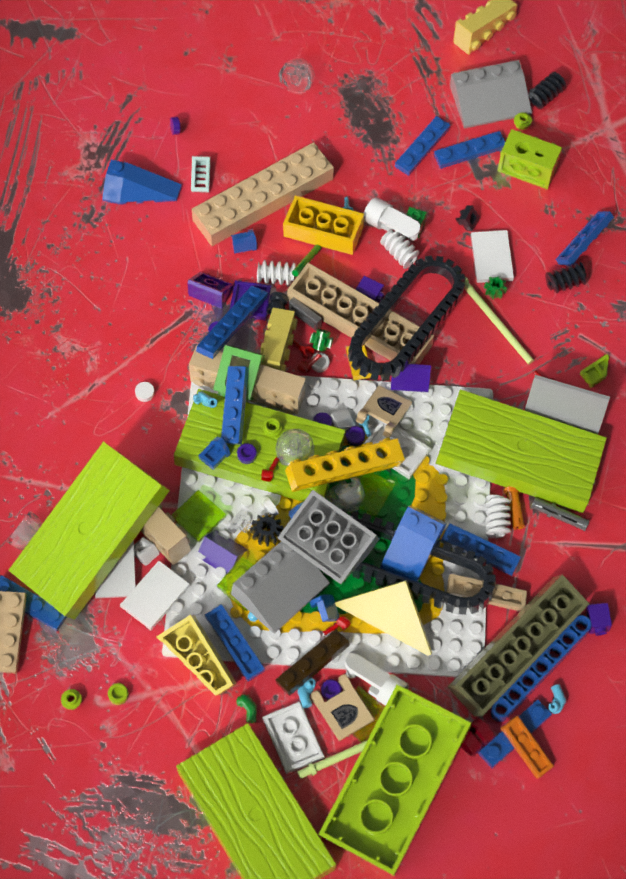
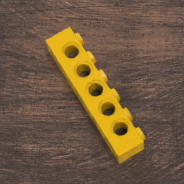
[285,438,405,492]

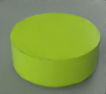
[108,683,129,705]

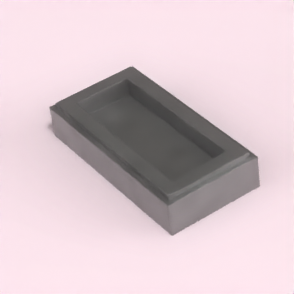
[289,297,322,331]

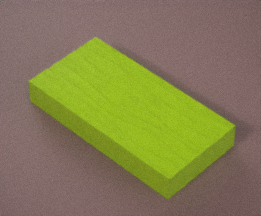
[173,389,345,502]
[435,389,606,513]
[8,442,170,620]
[319,684,471,876]
[176,723,336,879]

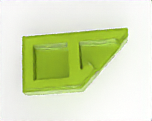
[580,354,609,388]

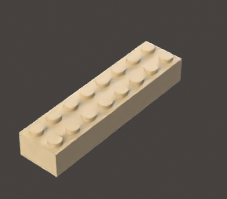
[192,142,333,246]
[287,263,434,365]

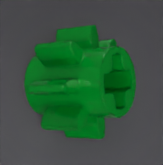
[484,276,507,300]
[309,329,334,351]

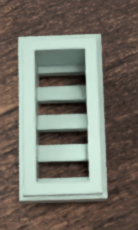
[191,156,210,193]

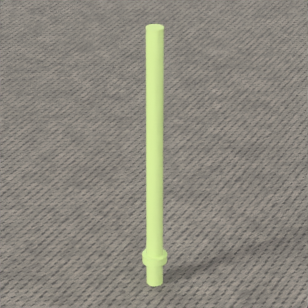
[464,277,534,365]
[297,741,367,779]

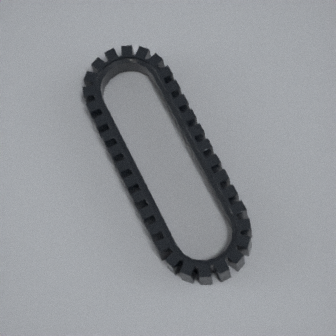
[348,256,465,381]
[345,511,496,615]

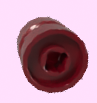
[461,718,495,757]

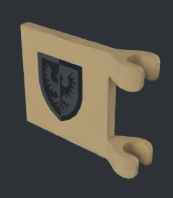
[356,385,412,438]
[311,674,374,742]

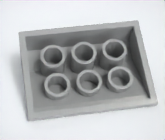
[450,60,532,128]
[525,375,610,435]
[278,490,379,585]
[231,541,329,634]

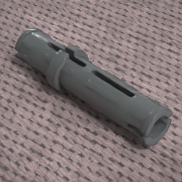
[531,497,590,531]

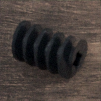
[528,72,566,109]
[545,262,586,294]

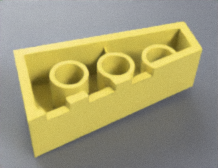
[454,0,517,55]
[260,308,298,372]
[157,615,237,696]

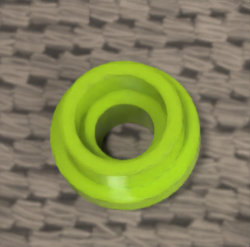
[514,112,532,130]
[262,418,282,437]
[61,689,82,710]

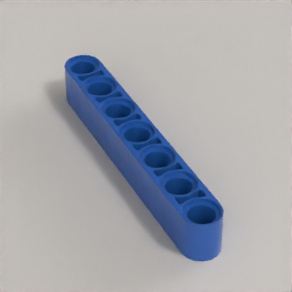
[491,615,591,722]

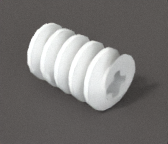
[380,230,420,269]
[257,260,296,286]
[486,495,511,538]

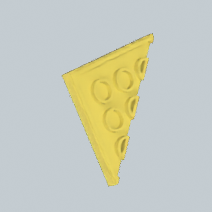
[335,580,432,655]

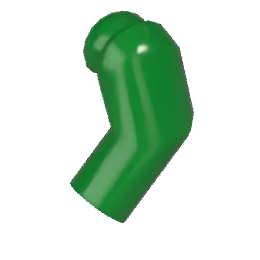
[236,694,257,723]

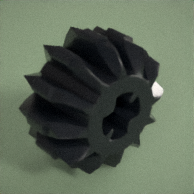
[250,512,284,547]

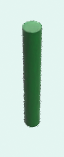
[292,245,321,277]

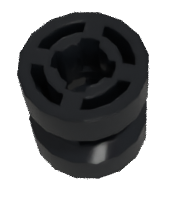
[267,292,289,315]

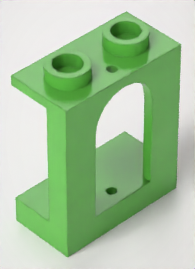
[213,345,265,403]

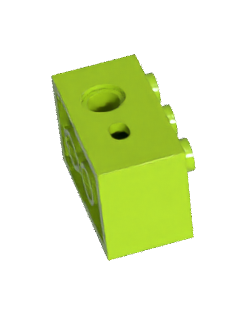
[498,129,562,189]

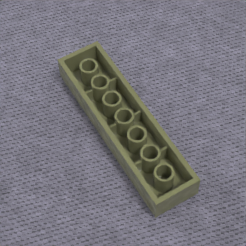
[448,574,589,717]

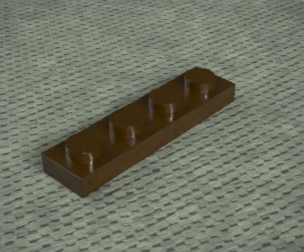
[275,629,350,696]

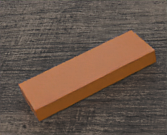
[500,715,554,779]

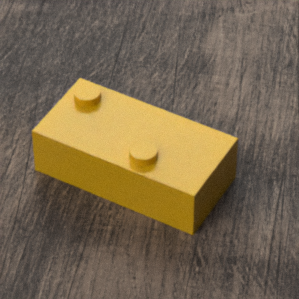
[283,196,364,255]

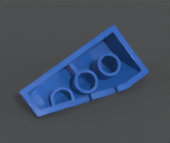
[102,159,182,204]

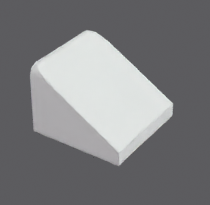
[331,410,356,431]
[134,537,159,566]

